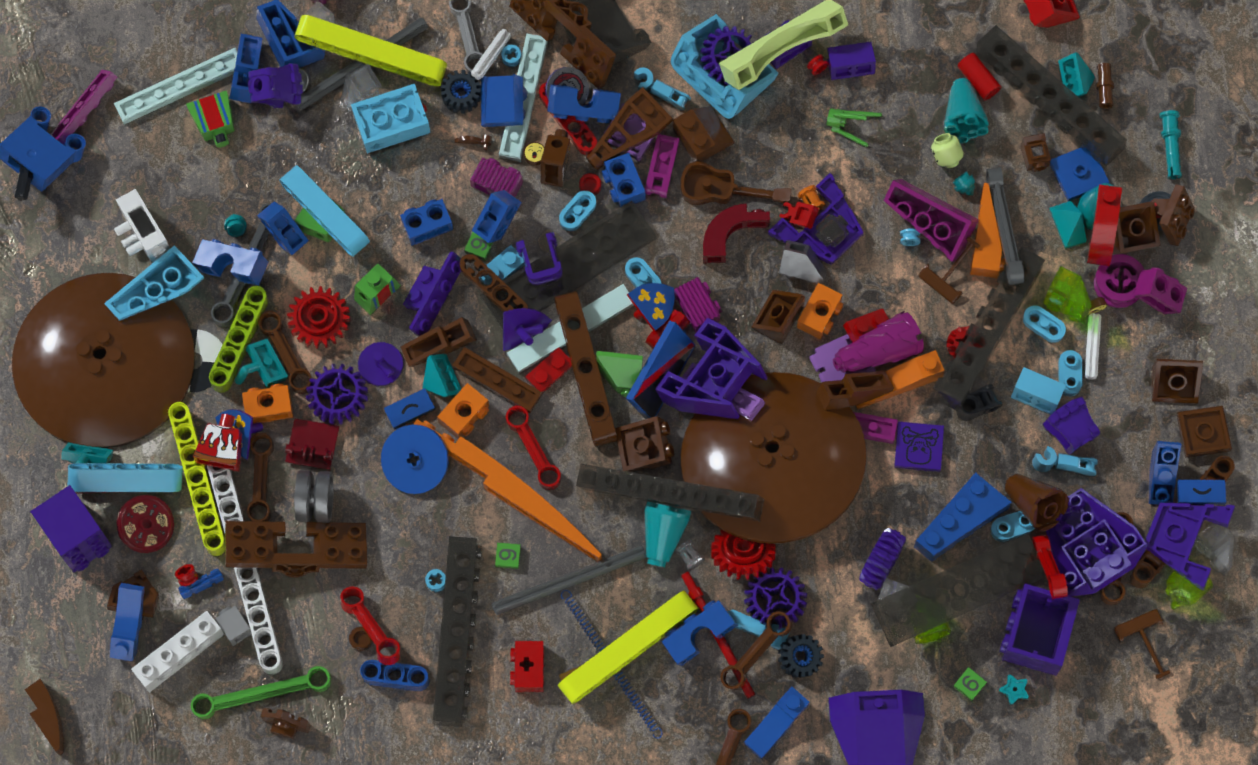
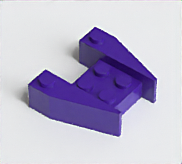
[655,318,768,419]

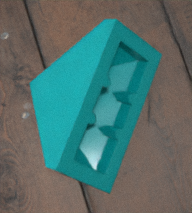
[1058,52,1096,102]
[1049,201,1087,249]
[422,354,461,397]

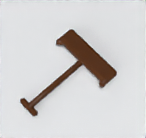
[918,237,980,304]
[1114,609,1170,679]

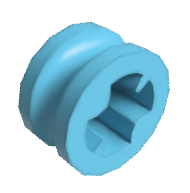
[501,45,521,67]
[900,229,920,246]
[425,569,447,592]

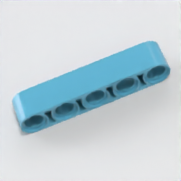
[279,165,370,257]
[67,463,183,492]

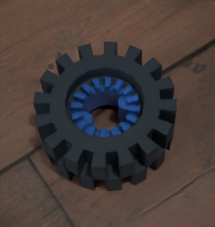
[441,70,481,114]
[778,634,824,678]

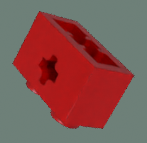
[510,641,544,692]

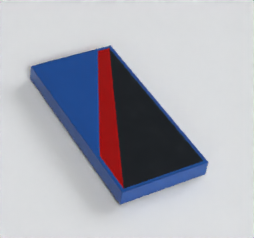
[626,321,696,419]

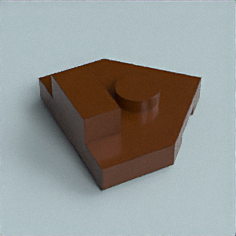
[107,569,159,620]
[260,708,311,739]

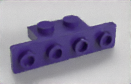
[403,252,461,337]

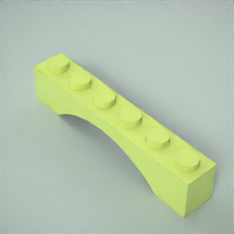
[719,0,848,90]

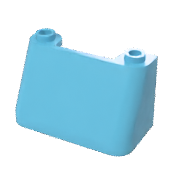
[671,14,778,119]

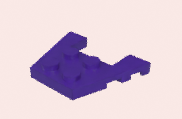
[768,173,864,265]
[1145,503,1235,590]

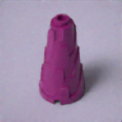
[833,311,924,373]

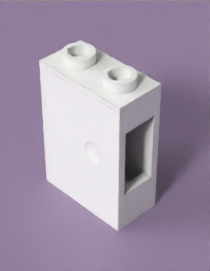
[114,189,170,263]

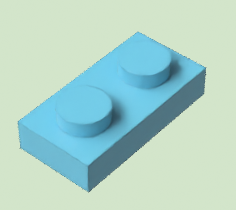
[477,245,525,286]

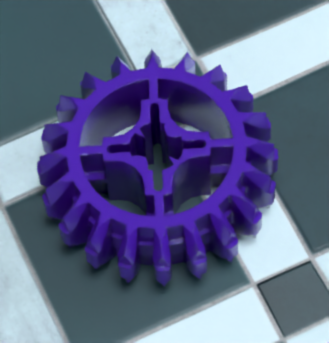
[700,26,754,86]
[306,364,368,425]
[859,528,906,590]
[744,567,807,630]

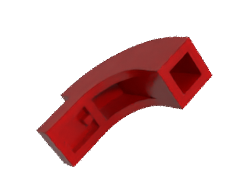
[1087,184,1122,266]

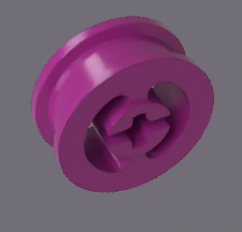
[1093,254,1144,308]

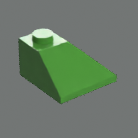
[596,351,643,397]

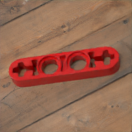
[539,82,597,155]

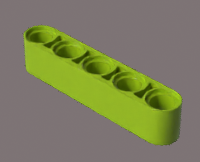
[209,286,268,393]

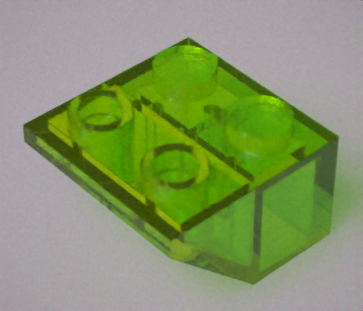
[1043,266,1092,324]

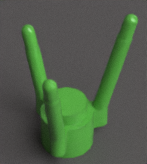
[826,108,882,147]

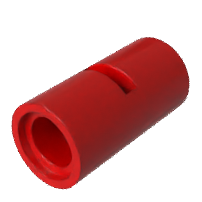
[957,52,1002,101]

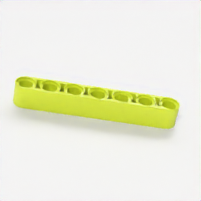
[294,15,447,87]
[168,402,225,556]
[558,590,699,705]

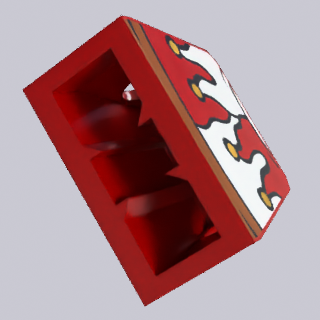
[193,414,242,472]

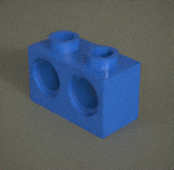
[602,153,646,209]
[472,190,522,243]
[400,199,453,246]
[257,201,309,255]

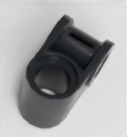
[956,384,1003,421]

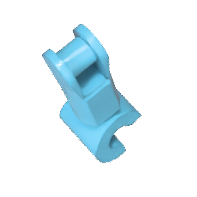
[634,67,691,111]
[1032,446,1098,476]
[729,610,790,650]

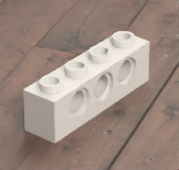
[131,611,225,693]

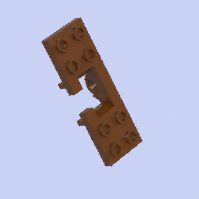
[509,0,616,89]
[225,521,367,578]

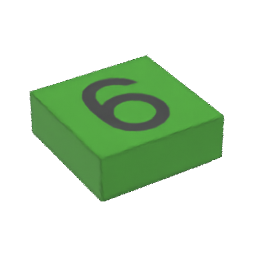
[464,232,494,261]
[495,543,521,569]
[953,667,987,701]

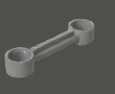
[449,0,483,77]

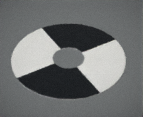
[188,329,226,392]

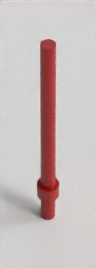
[681,572,756,699]

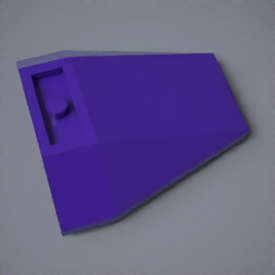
[1046,488,1148,597]
[828,689,925,765]

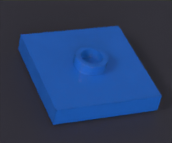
[1050,144,1110,201]

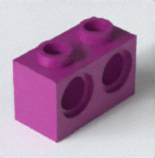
[1134,267,1187,315]

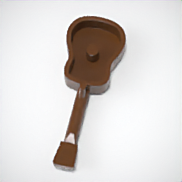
[681,161,792,205]

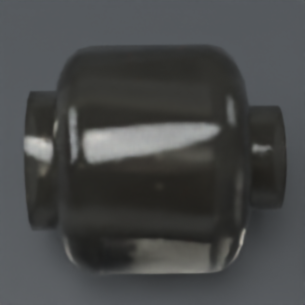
[815,214,849,247]

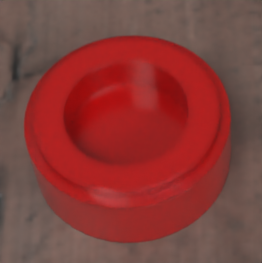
[579,173,602,196]

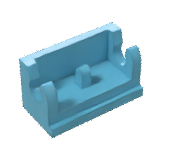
[1011,367,1066,415]

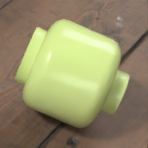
[931,133,964,168]

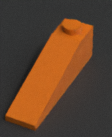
[970,183,1005,279]
[856,350,945,410]

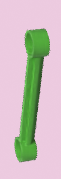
[191,666,331,720]

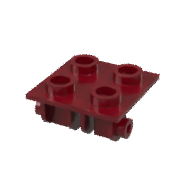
[285,418,340,470]

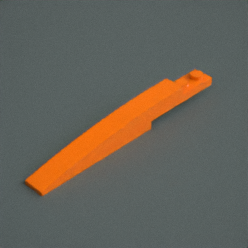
[414,419,602,562]

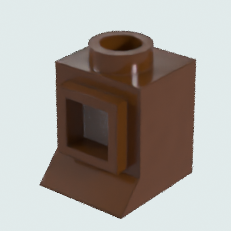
[1020,133,1051,172]

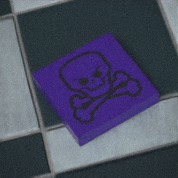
[894,421,944,472]

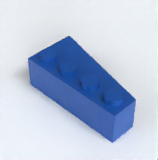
[914,473,1012,562]

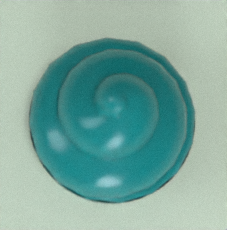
[952,172,975,195]
[224,214,247,237]

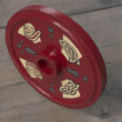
[116,495,174,553]

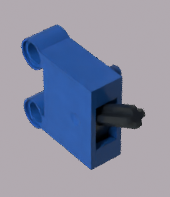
[0,106,86,201]

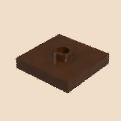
[1176,406,1232,458]

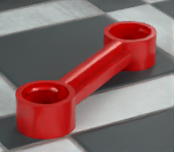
[506,406,561,490]
[1032,535,1068,599]
[340,586,400,665]

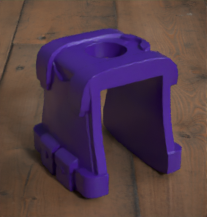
[248,64,303,108]
[516,232,562,285]
[1042,397,1100,455]

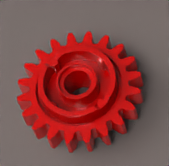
[287,286,351,349]
[711,530,776,580]

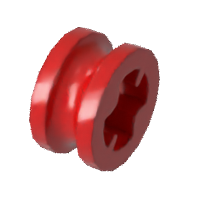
[807,54,829,76]
[175,564,199,586]

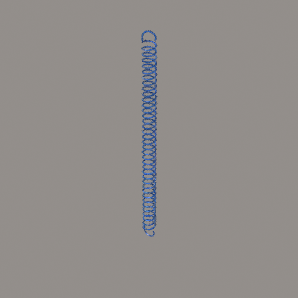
[561,590,662,739]

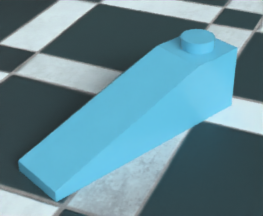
[104,245,204,321]

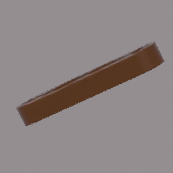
[459,254,528,312]

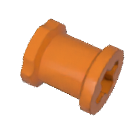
[797,185,826,212]

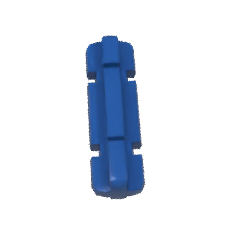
[178,569,224,599]

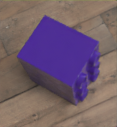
[30,485,113,573]
[999,584,1080,676]

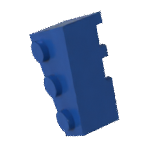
[256,0,325,68]

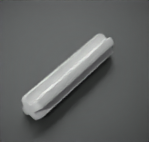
[471,29,511,80]
[1084,313,1101,380]

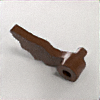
[454,135,492,151]

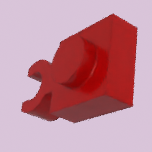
[779,202,819,229]

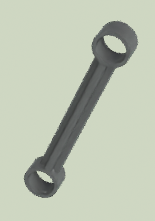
[986,167,1024,285]
[211,203,271,327]

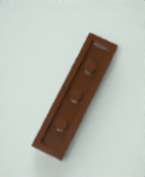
[452,347,542,413]

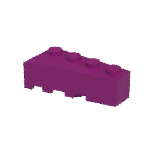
[883,179,979,262]

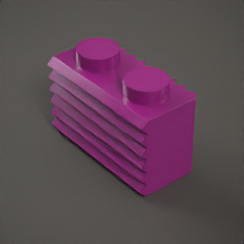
[470,157,523,197]
[674,277,722,333]

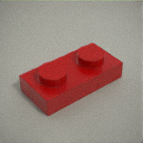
[843,308,889,342]
[525,348,572,393]

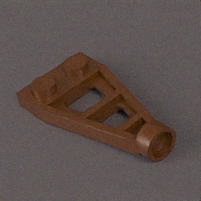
[586,87,673,171]

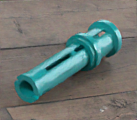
[1159,110,1182,180]

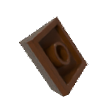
[751,290,805,344]
[1151,359,1203,404]

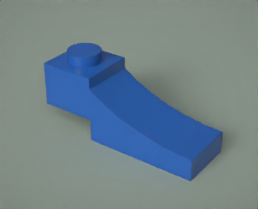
[229,33,263,103]
[110,583,144,662]
[744,687,810,759]

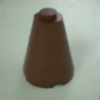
[1005,474,1069,531]

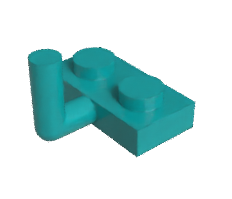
[235,338,288,387]
[61,442,113,464]

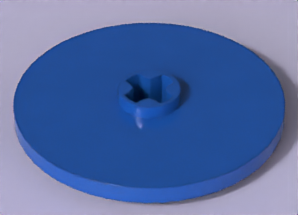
[381,424,449,494]

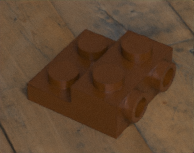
[615,416,675,474]

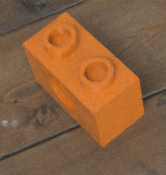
[797,283,844,340]
[437,383,489,439]
[242,384,294,424]

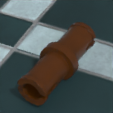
[1096,63,1114,109]

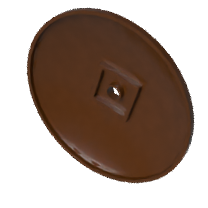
[12,273,195,448]
[681,372,866,544]

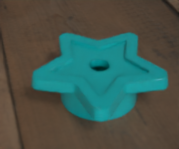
[999,674,1029,705]

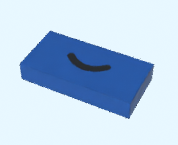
[384,388,435,430]
[1177,480,1226,505]

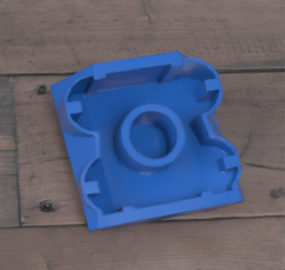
[481,74,528,127]

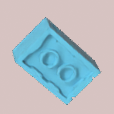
[351,84,431,154]

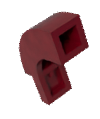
[703,204,770,264]

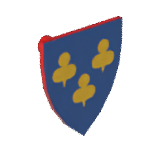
[627,283,675,331]

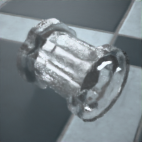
[675,540,705,571]

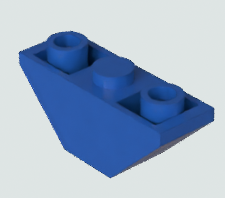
[1149,441,1181,505]

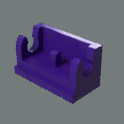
[827,42,876,80]

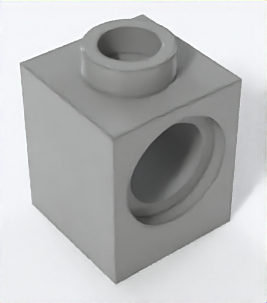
[215,606,252,646]

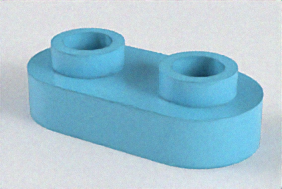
[559,191,596,231]
[625,257,662,288]
[1023,305,1066,343]
[1058,350,1082,397]
[991,511,1035,542]

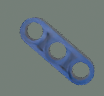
[360,660,430,691]

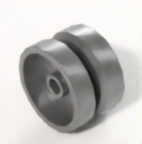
[294,470,334,523]

